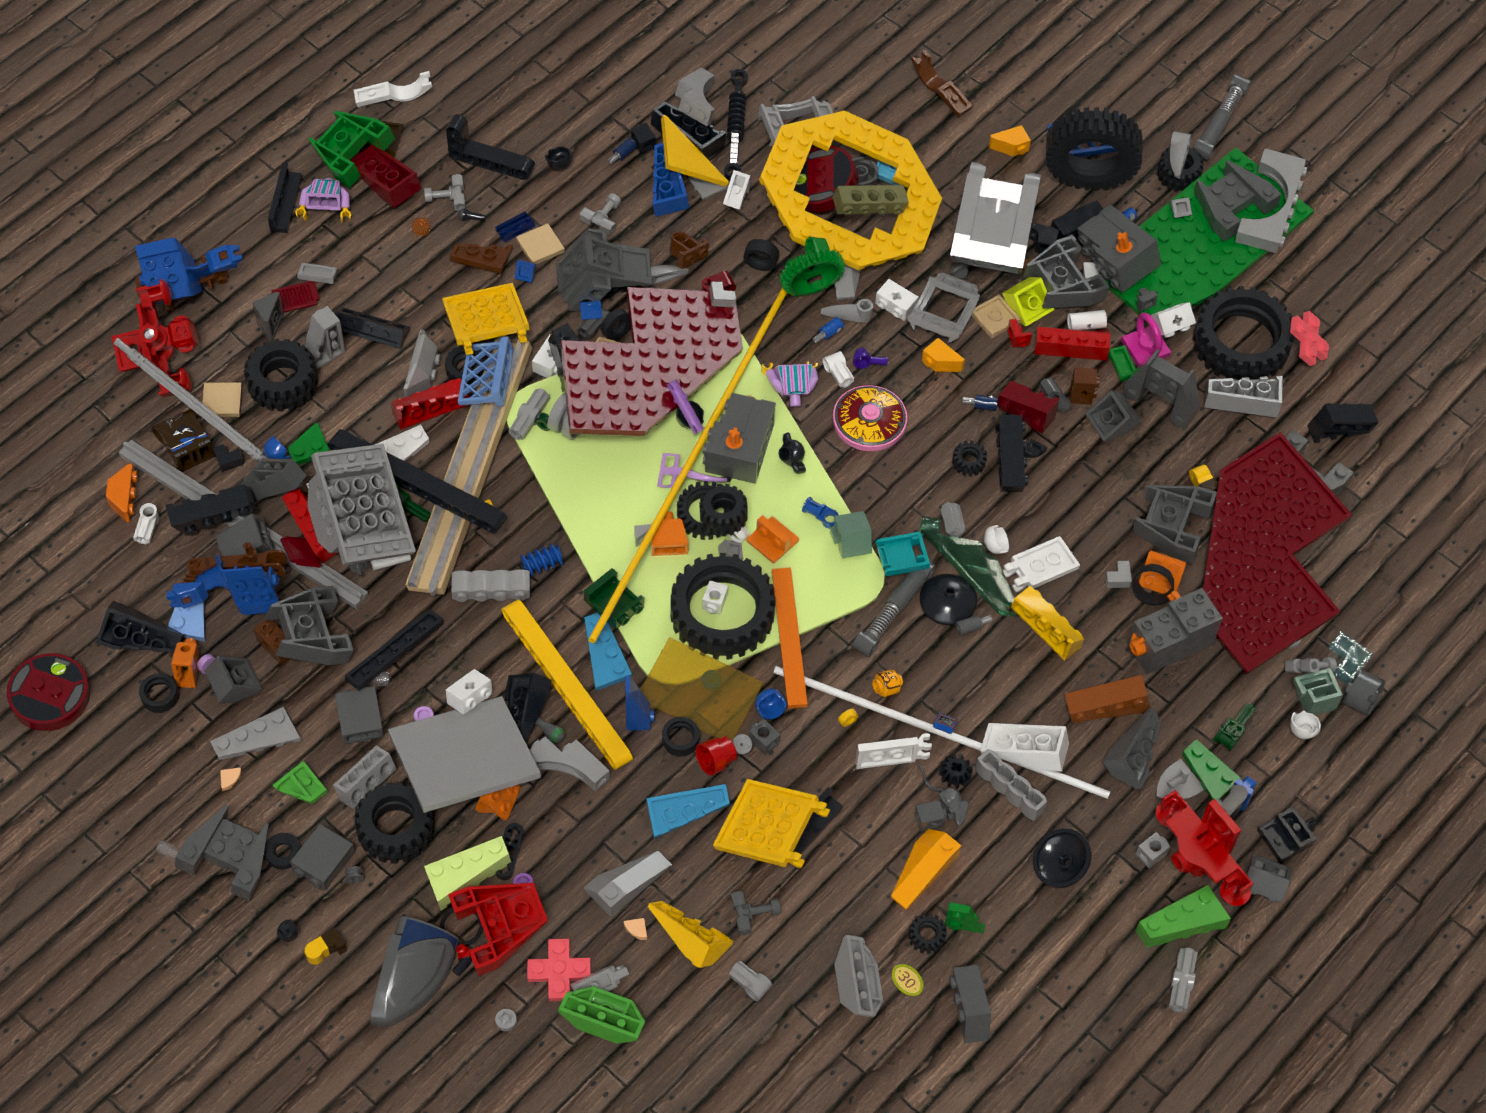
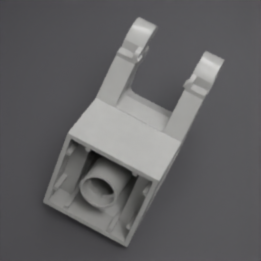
[950,162,1041,275]

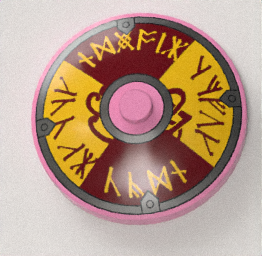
[833,385,907,451]

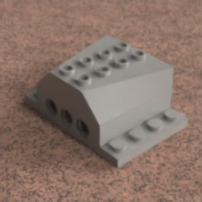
[307,444,416,565]

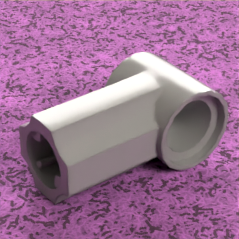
[729,961,772,1001]

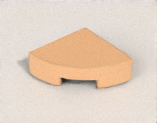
[220,768,242,791]
[624,918,647,940]

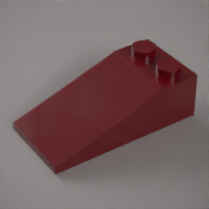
[350,145,422,208]

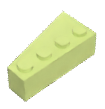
[424,836,511,911]

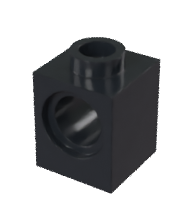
[631,122,656,154]

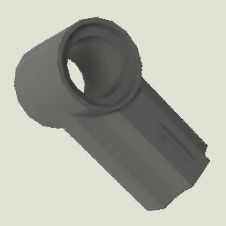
[577,307,610,340]
[1039,377,1070,413]

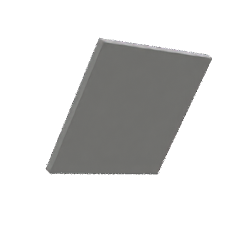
[388,696,541,813]

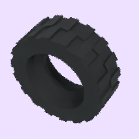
[445,345,485,385]

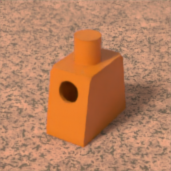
[652,511,688,556]
[171,638,200,688]

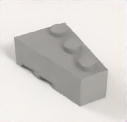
[305,306,345,369]

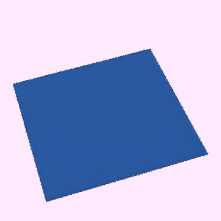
[580,301,602,320]

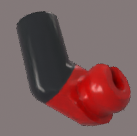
[452,944,472,977]

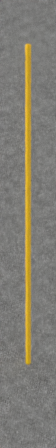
[588,288,787,643]

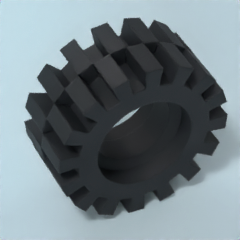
[952,440,987,477]
[908,913,947,954]

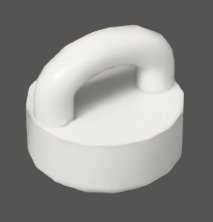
[729,526,749,543]

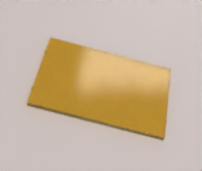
[640,637,764,741]

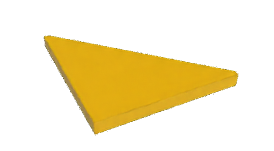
[661,115,729,187]

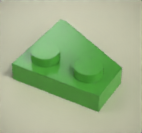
[272,761,328,805]

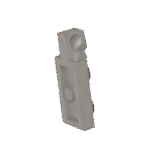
[570,965,629,992]

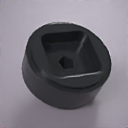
[277,920,299,942]

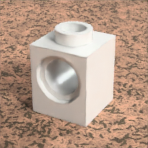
[702,581,728,614]

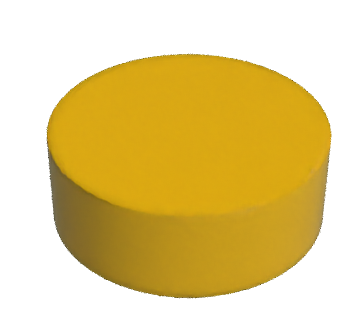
[838,709,858,727]

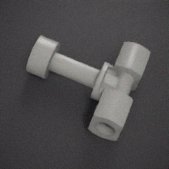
[424,174,465,211]
[579,193,621,236]
[1285,657,1337,673]

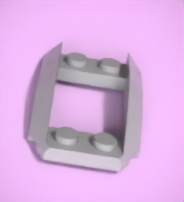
[758,96,833,146]
[908,273,980,343]

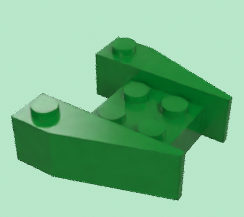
[308,111,395,188]

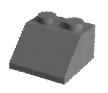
[1085,390,1141,442]
[204,656,263,703]
[1246,853,1292,903]

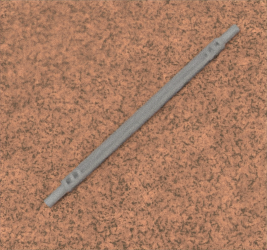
[113,338,267,462]

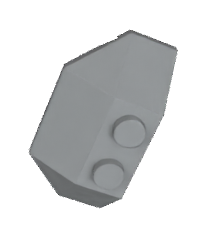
[403,329,441,397]
[834,935,883,1017]

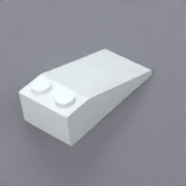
[980,723,1069,771]

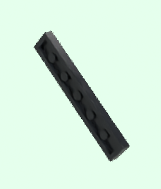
[344,609,444,691]

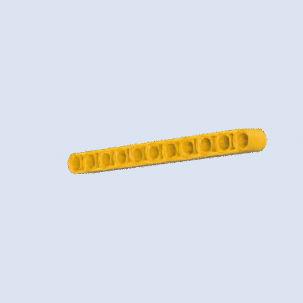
[501,599,633,770]

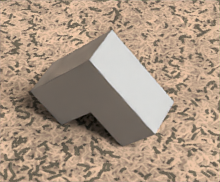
[709,281,736,307]
[1105,561,1132,588]

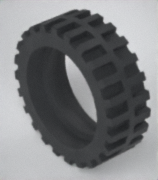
[1193,286,1295,380]
[670,553,776,660]

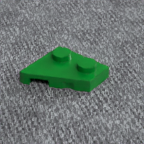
[287,423,329,465]
[945,902,985,934]

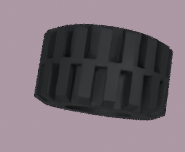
[1157,147,1204,192]
[699,484,748,536]

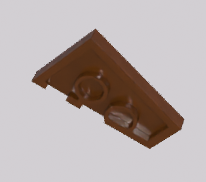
[450,244,513,274]

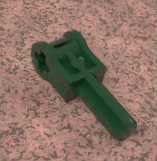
[396,483,431,522]
[1213,703,1256,751]

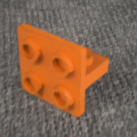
[747,515,799,563]
[1139,550,1186,594]
[475,784,521,820]

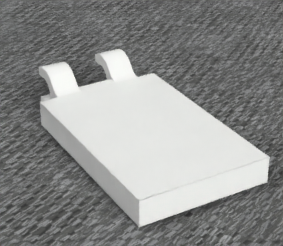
[1002,536,1080,592]
[855,733,932,769]

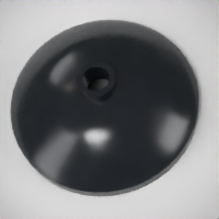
[919,574,977,626]
[1033,828,1092,888]

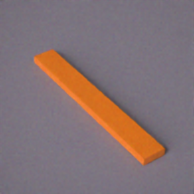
[771,567,808,709]

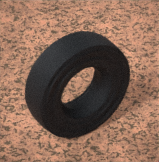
[601,309,631,340]
[264,833,301,870]

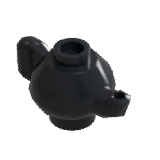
[778,432,806,474]

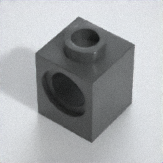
[749,719,781,755]
[914,800,947,832]

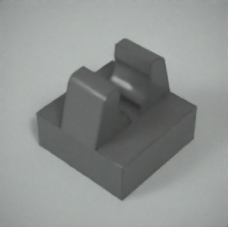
[1137,287,1158,312]

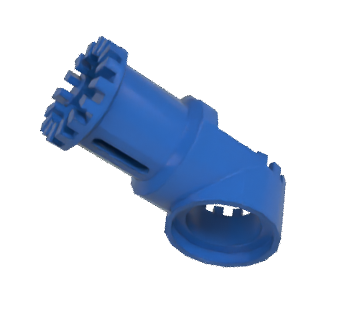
[802,497,839,529]

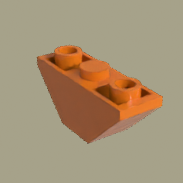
[106,464,138,522]

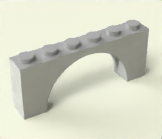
[1235,149,1308,253]

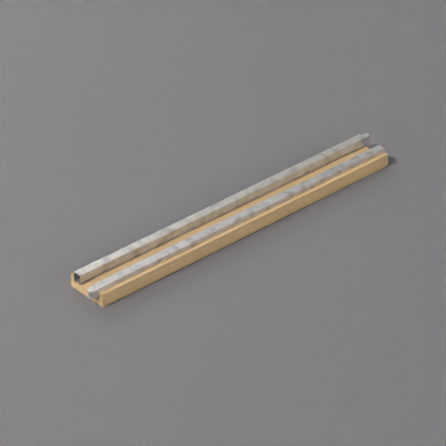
[405,335,532,596]

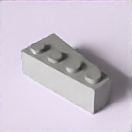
[1204,376,1283,418]

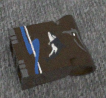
[151,409,215,472]

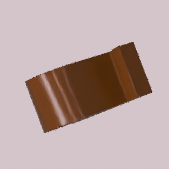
[670,231,709,269]

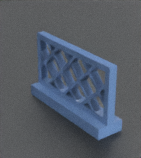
[458,337,514,406]

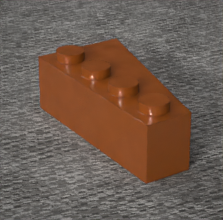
[1065,675,1150,723]

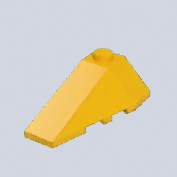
[648,901,734,968]

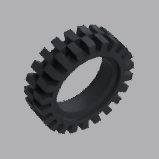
[677,481,732,540]

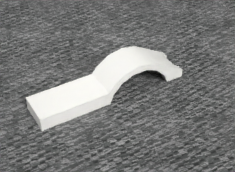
[354,71,432,107]

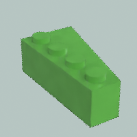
[1136,885,1231,948]

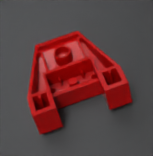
[448,883,548,976]

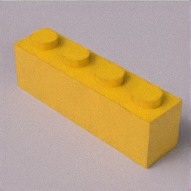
[1011,586,1084,661]

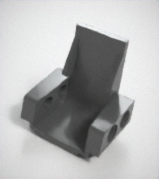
[556,228,652,312]

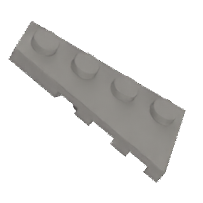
[210,707,301,761]

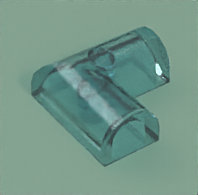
[1329,632,1373,684]

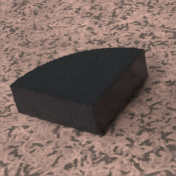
[1024,439,1048,458]

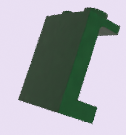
[584,568,644,629]

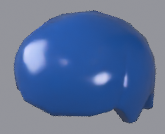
[263,436,290,459]
[755,688,787,720]

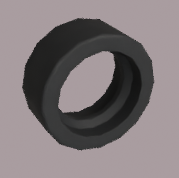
[744,239,779,271]
[139,673,179,713]
[662,717,700,757]

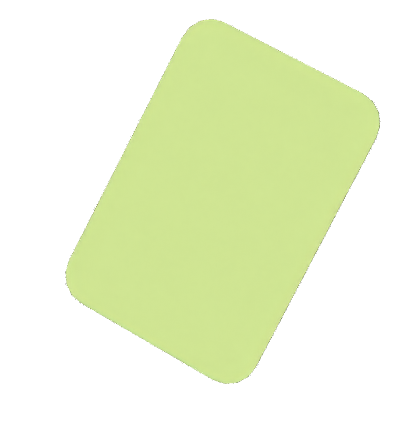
[507,334,885,685]

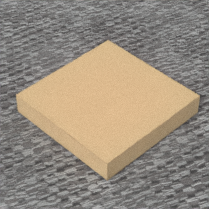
[516,224,565,264]
[971,295,1021,339]
[202,383,242,417]

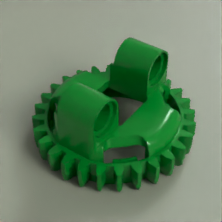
[779,237,845,297]

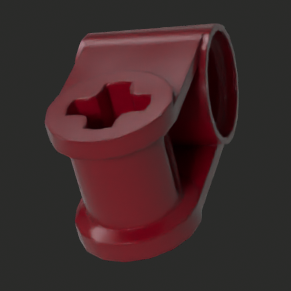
[701,271,736,291]

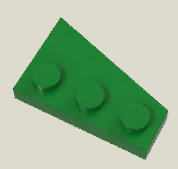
[1182,739,1241,801]

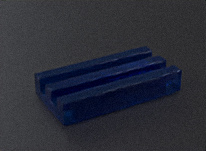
[495,211,535,242]

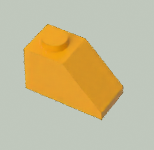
[989,125,1031,156]
[922,338,965,372]

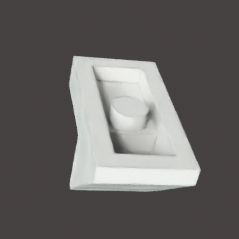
[723,170,751,210]

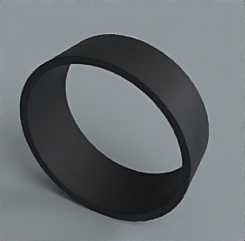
[1132,564,1174,605]

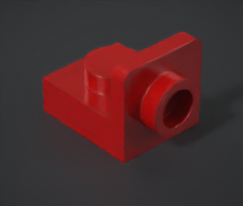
[1007,319,1032,348]

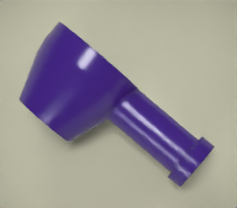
[853,348,888,369]

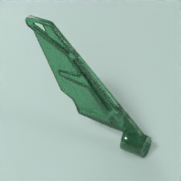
[920,515,1020,617]

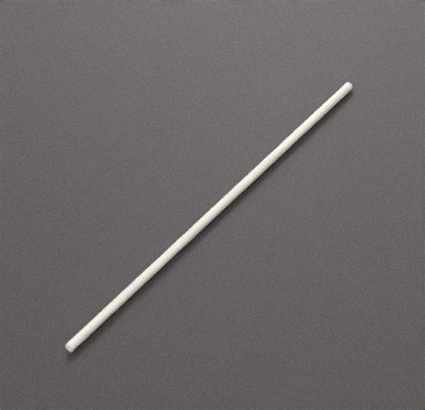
[773,666,1110,799]

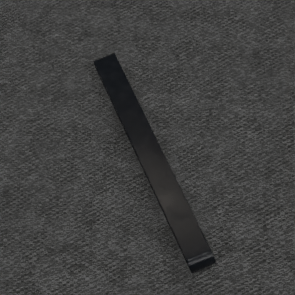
[327,429,507,534]

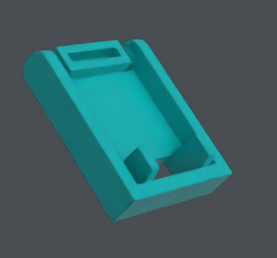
[875,531,930,576]

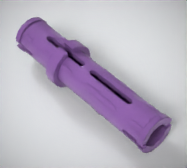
[666,379,704,434]

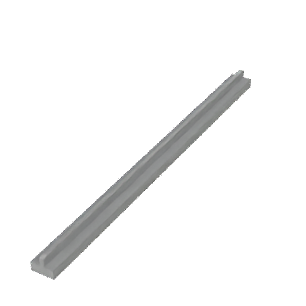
[119,440,368,609]

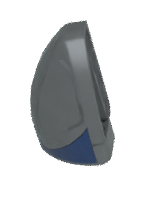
[370,916,459,1028]

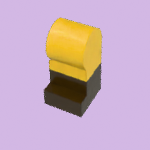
[1189,465,1219,492]
[305,928,347,965]

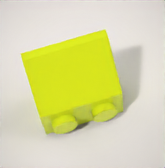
[1002,277,1054,326]

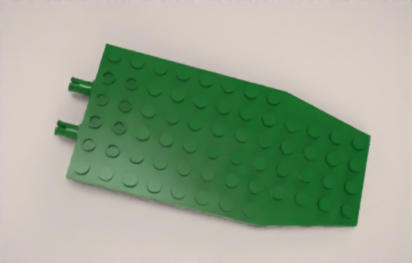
[1104,147,1314,315]

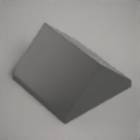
[252,292,284,342]

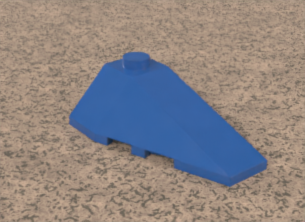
[625,676,654,731]

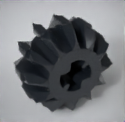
[939,754,973,789]

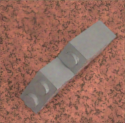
[675,67,715,126]
[529,737,610,792]

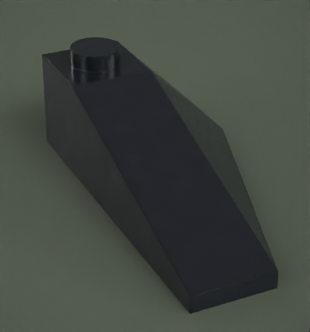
[96,601,183,653]
[505,673,551,742]

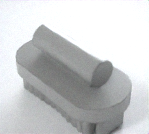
[940,502,965,538]

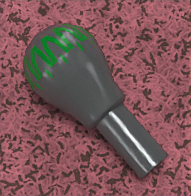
[535,717,565,743]

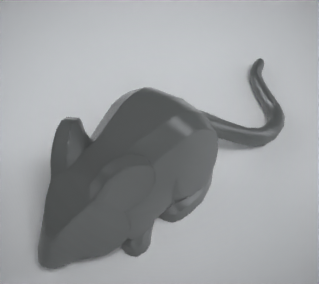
[918,763,969,826]

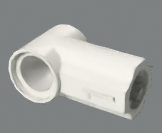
[822,351,854,388]
[133,503,160,545]

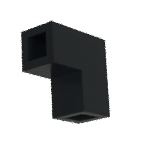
[213,444,244,472]

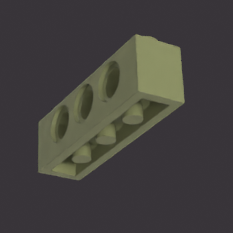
[832,185,909,215]

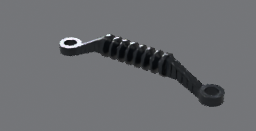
[724,69,748,181]

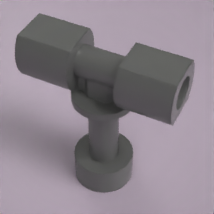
[730,891,781,935]

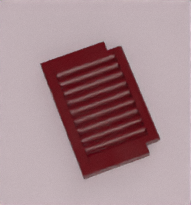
[271,281,320,313]
[280,536,321,568]

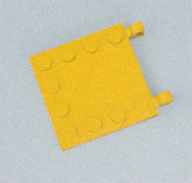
[442,283,530,355]
[713,779,830,868]

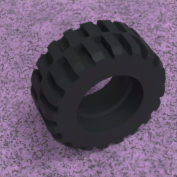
[244,339,318,411]
[354,782,434,864]

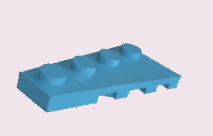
[584,613,632,691]
[646,784,730,839]

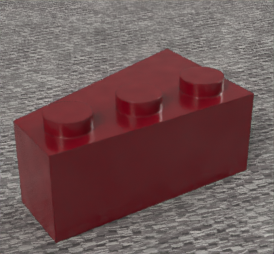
[997,381,1059,434]

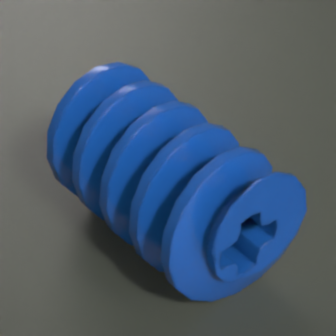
[520,543,563,577]

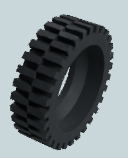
[1046,107,1143,191]

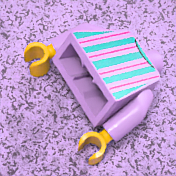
[295,177,351,223]
[761,361,818,407]

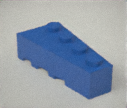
[653,143,689,217]

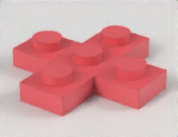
[1290,311,1329,366]
[527,939,591,1001]

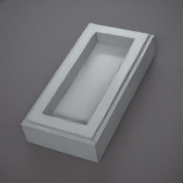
[297,263,338,284]

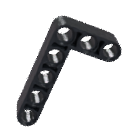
[446,114,535,180]

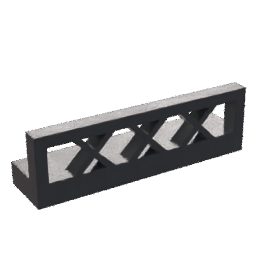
[268,162,302,233]
[335,307,411,348]
[789,787,843,865]

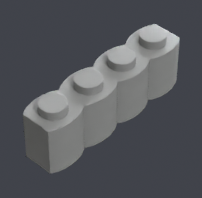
[452,570,530,602]
[975,749,1047,821]

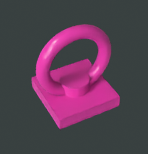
[1121,313,1171,367]

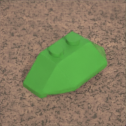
[558,986,645,1044]

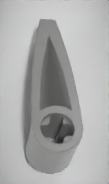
[1170,131,1192,179]
[641,265,689,287]
[820,299,873,323]

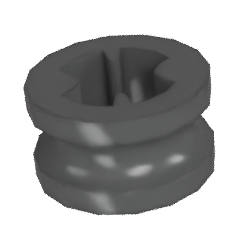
[345,866,364,884]

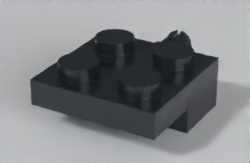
[1257,806,1317,863]

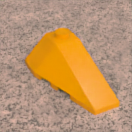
[891,829,961,910]

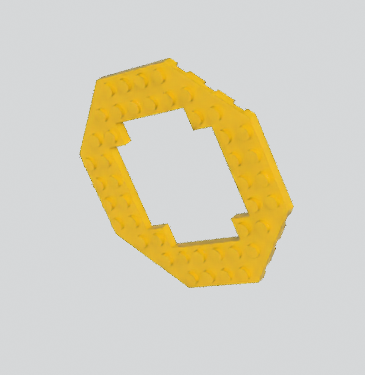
[759,111,942,270]

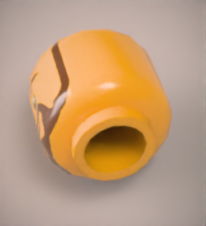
[872,669,903,697]

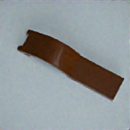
[911,50,972,117]

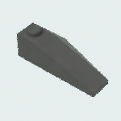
[1103,707,1161,789]

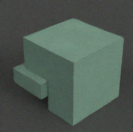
[830,511,872,558]
[1293,668,1343,715]

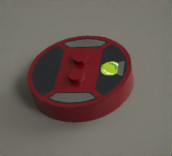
[794,146,858,212]
[7,653,90,731]

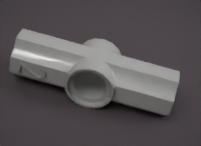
[509,388,550,440]
[1168,948,1198,1013]

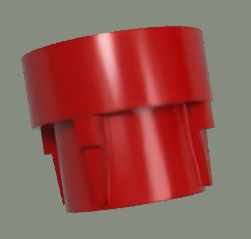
[696,736,737,776]

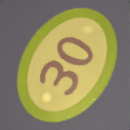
[892,964,923,996]

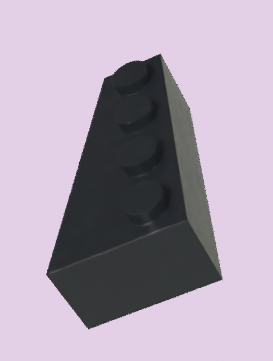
[651,102,726,158]
[995,415,1028,492]
[166,484,256,536]

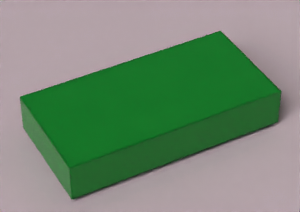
[1108,345,1136,382]

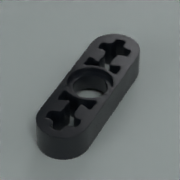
[496,823,524,881]

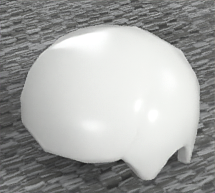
[984,525,1009,554]
[1290,710,1321,739]

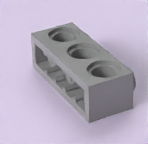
[333,746,396,809]

